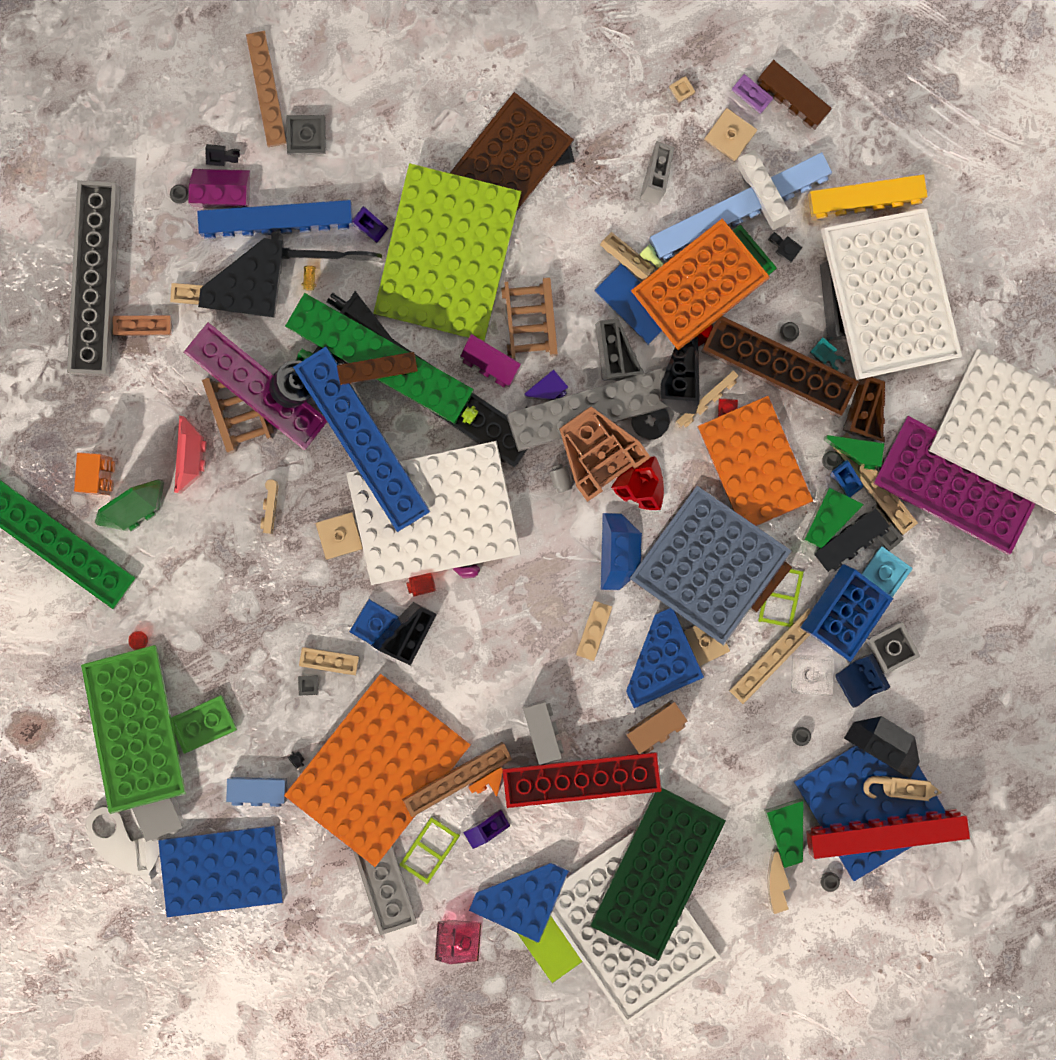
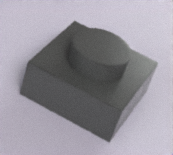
[876,524,904,551]
[298,675,319,696]

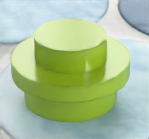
[462,406,479,424]

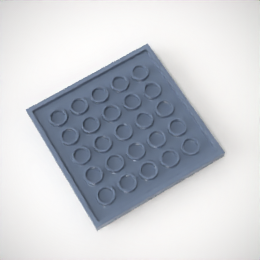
[630,486,792,646]

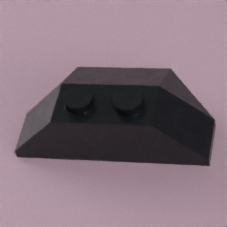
[844,716,920,779]

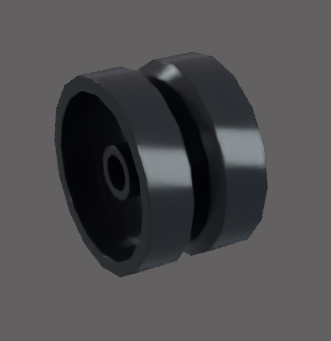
[269,360,311,408]

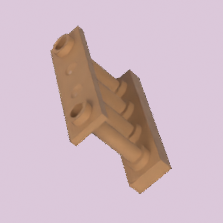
[501,278,558,360]
[202,378,274,454]

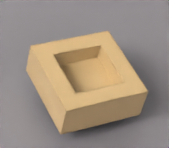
[669,76,695,103]

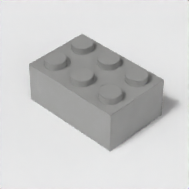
[523,700,564,765]

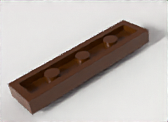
[337,352,418,385]

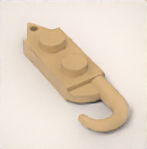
[863,776,942,801]

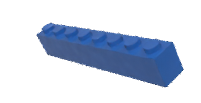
[197,200,354,239]

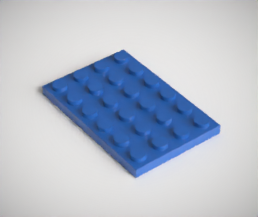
[158,825,283,917]

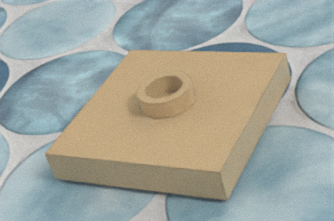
[704,108,757,162]
[315,512,363,560]
[684,626,730,666]

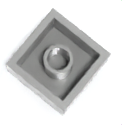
[865,621,920,674]

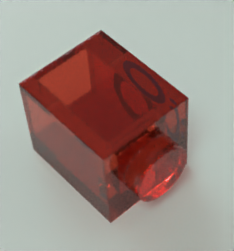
[406,573,436,597]

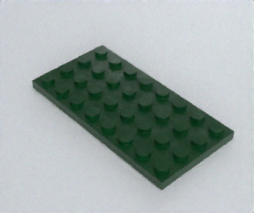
[589,788,726,961]

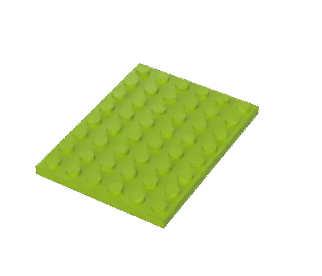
[373,163,521,342]

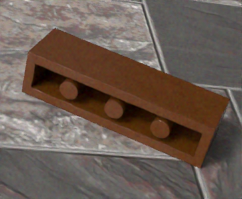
[757,59,832,130]

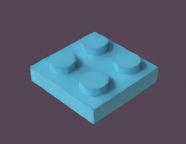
[861,546,913,597]

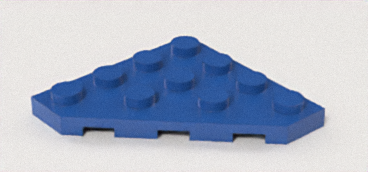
[626,608,704,708]
[469,863,570,943]

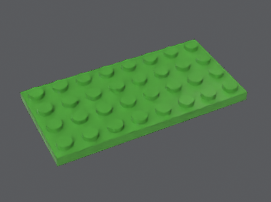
[81,645,186,814]

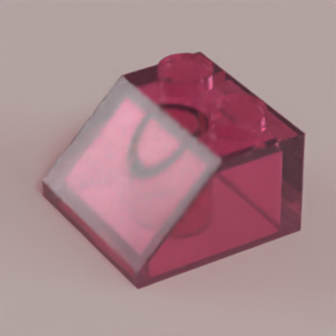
[435,920,481,964]

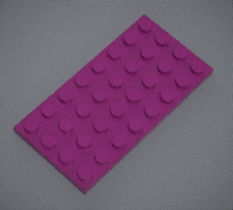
[873,416,1036,555]

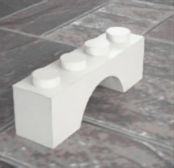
[738,150,790,230]

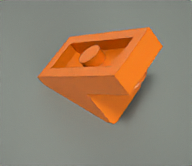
[468,766,503,797]

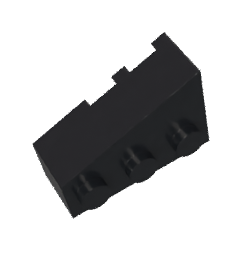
[371,602,437,666]

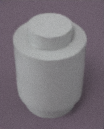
[549,464,573,493]

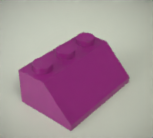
[188,169,250,208]
[460,334,521,388]

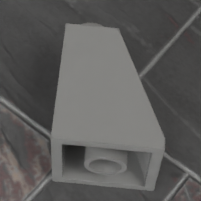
[132,797,184,842]

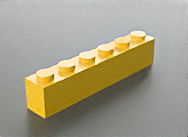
[808,174,928,219]

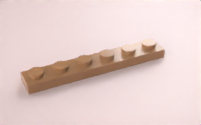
[246,31,287,148]
[402,742,512,817]

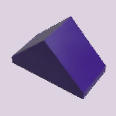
[351,206,389,243]

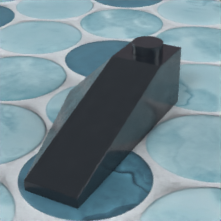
[660,337,700,414]

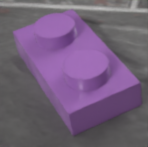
[732,74,773,114]

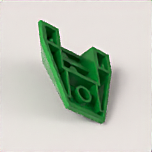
[95,479,164,532]

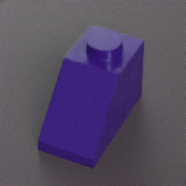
[524,369,568,401]
[463,810,510,849]

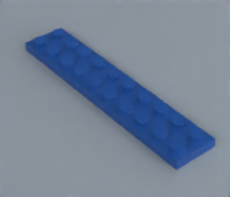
[293,346,431,532]

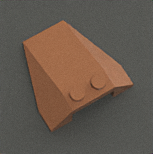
[559,406,651,502]

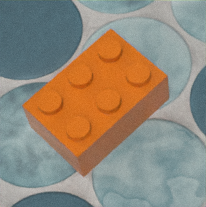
[74,453,115,496]

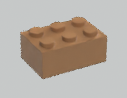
[625,700,688,754]

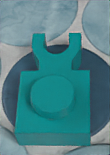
[809,337,846,370]

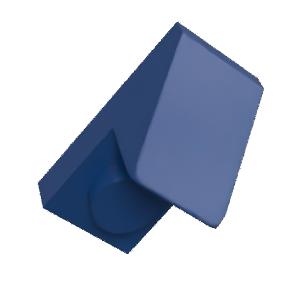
[830,460,864,497]

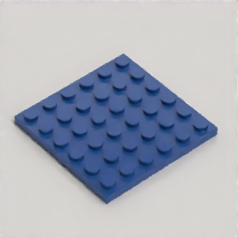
[794,745,945,881]

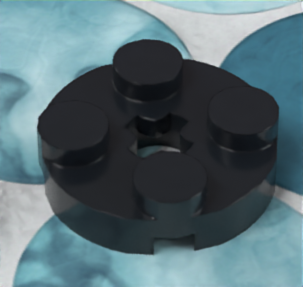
[631,408,670,440]

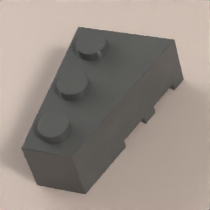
[595,319,645,381]

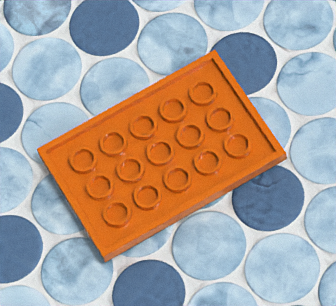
[631,219,770,350]
[697,396,813,526]

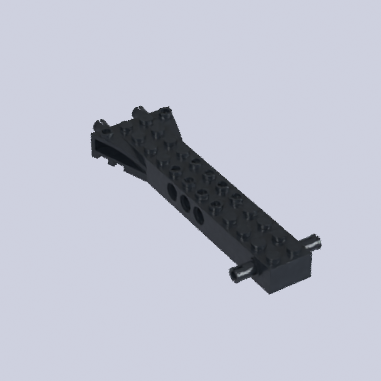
[313,291,528,468]

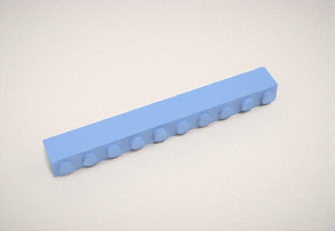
[649,152,832,261]

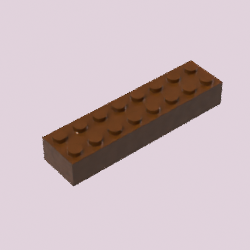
[701,316,859,418]

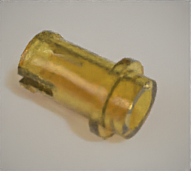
[301,266,317,291]

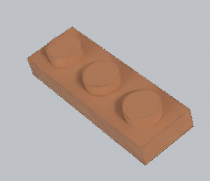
[113,315,172,336]

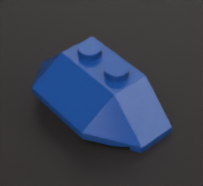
[601,513,642,590]

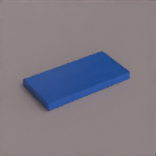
[594,264,662,345]

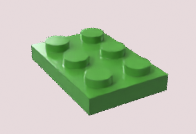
[171,695,238,754]

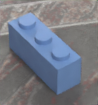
[226,777,287,807]

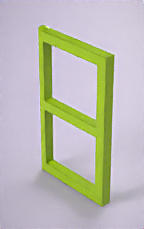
[758,569,804,627]
[399,817,460,884]

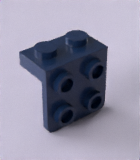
[835,653,891,708]

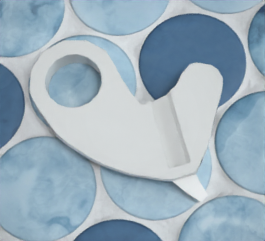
[85,806,168,885]

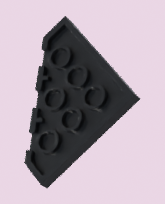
[198,238,284,318]

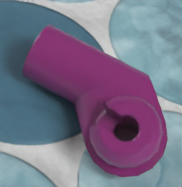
[452,564,480,579]

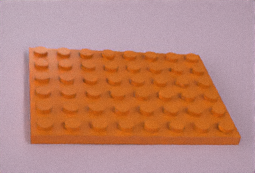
[284,673,471,867]

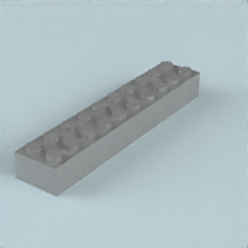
[67,180,121,377]

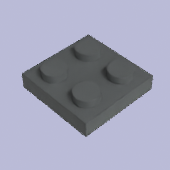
[286,115,326,155]

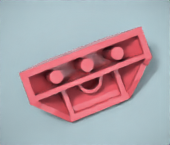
[174,416,207,493]

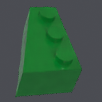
[801,488,864,548]
[764,798,803,868]

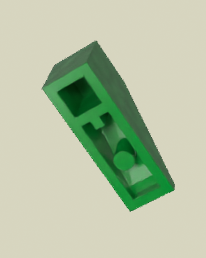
[824,435,885,470]

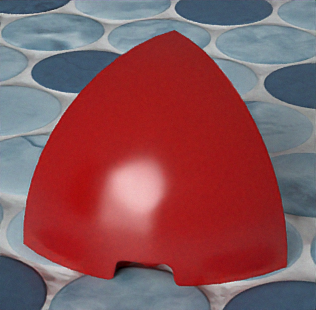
[611,456,664,510]

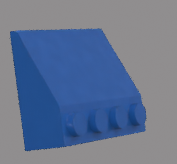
[800,564,894,662]

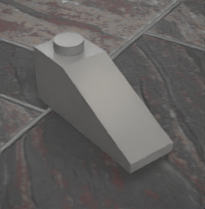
[640,141,674,205]

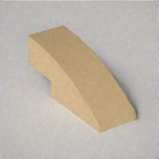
[767,849,790,914]

